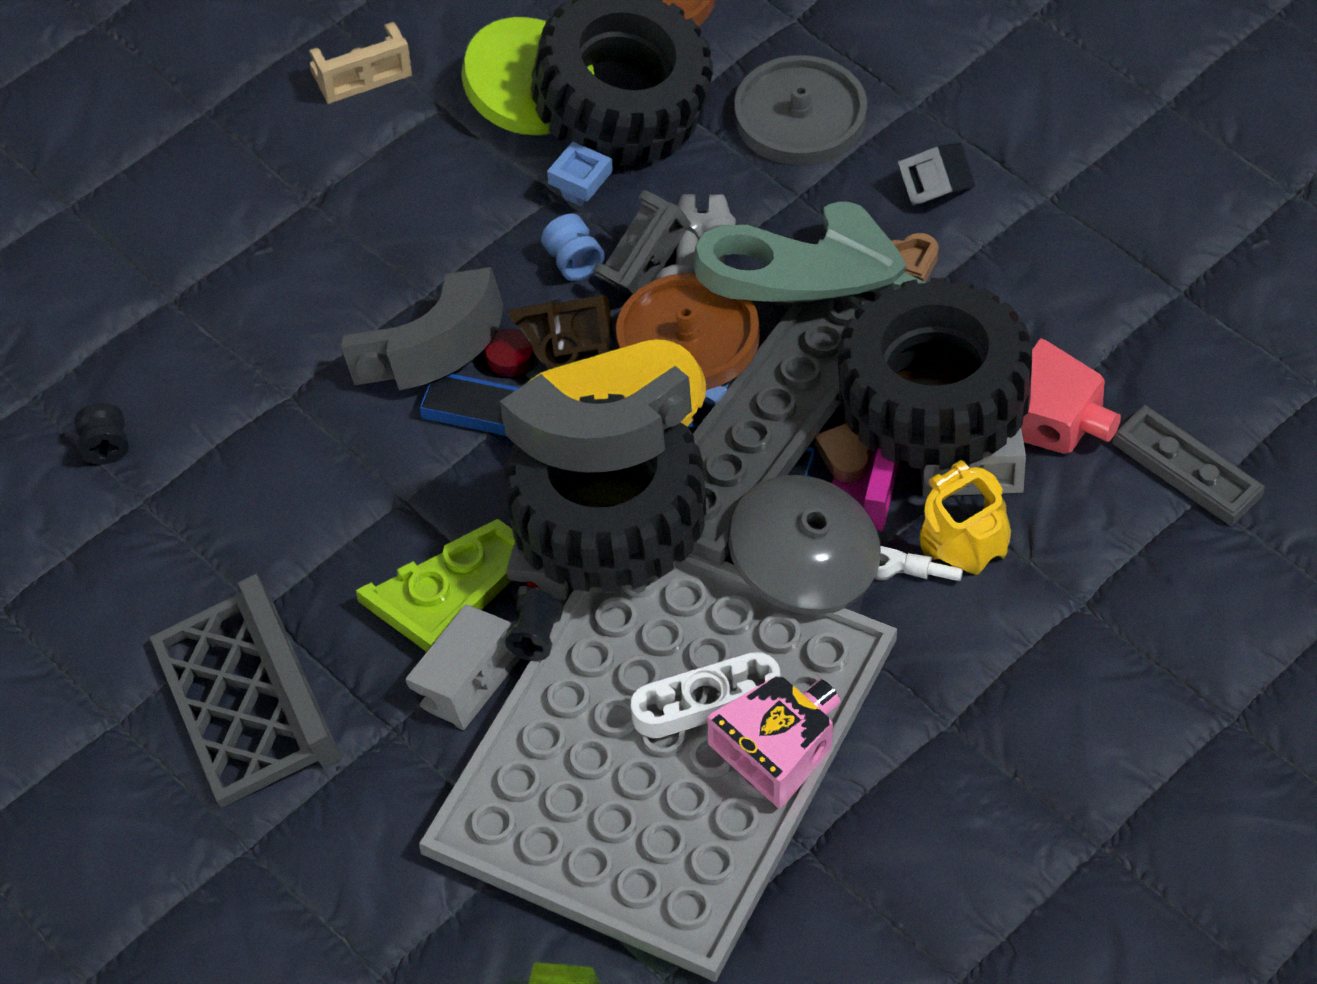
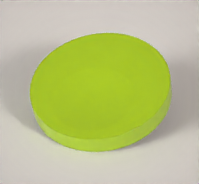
[462,17,594,135]

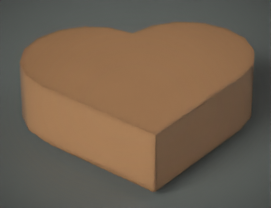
[891,233,939,282]
[814,423,876,483]

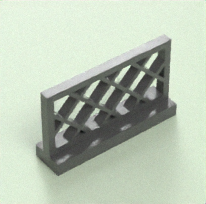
[150,573,342,808]

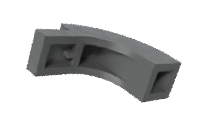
[341,267,503,390]
[500,366,692,472]

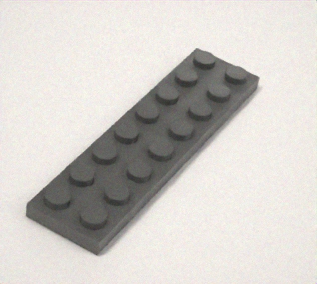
[691,291,877,566]

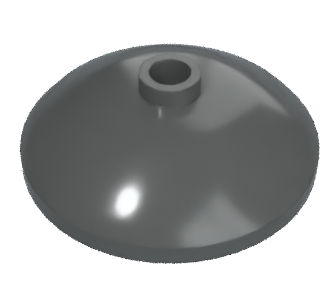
[728,475,881,615]

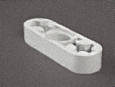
[631,652,780,738]

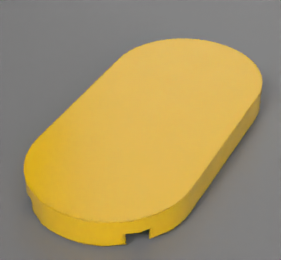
[527,339,706,427]

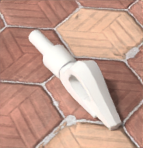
[875,546,963,581]

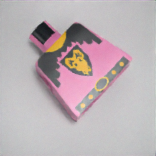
[708,676,840,809]

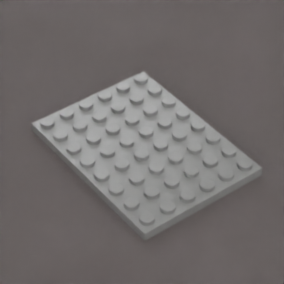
[419,553,897,982]

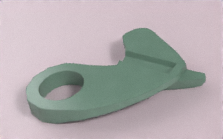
[693,201,926,303]

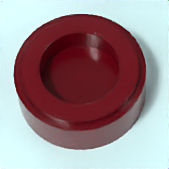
[485,329,534,377]

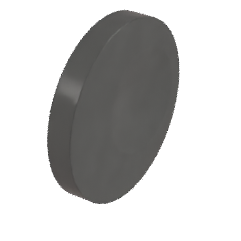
[734,55,867,166]

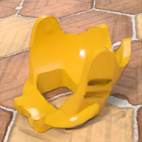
[919,460,1011,575]

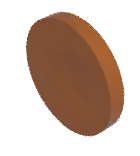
[616,273,760,390]

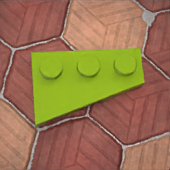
[356,519,515,652]

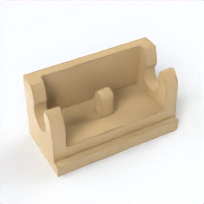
[308,22,412,104]

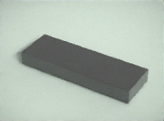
[1112,405,1265,527]

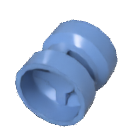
[541,214,604,281]

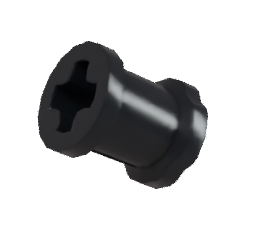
[505,591,563,661]

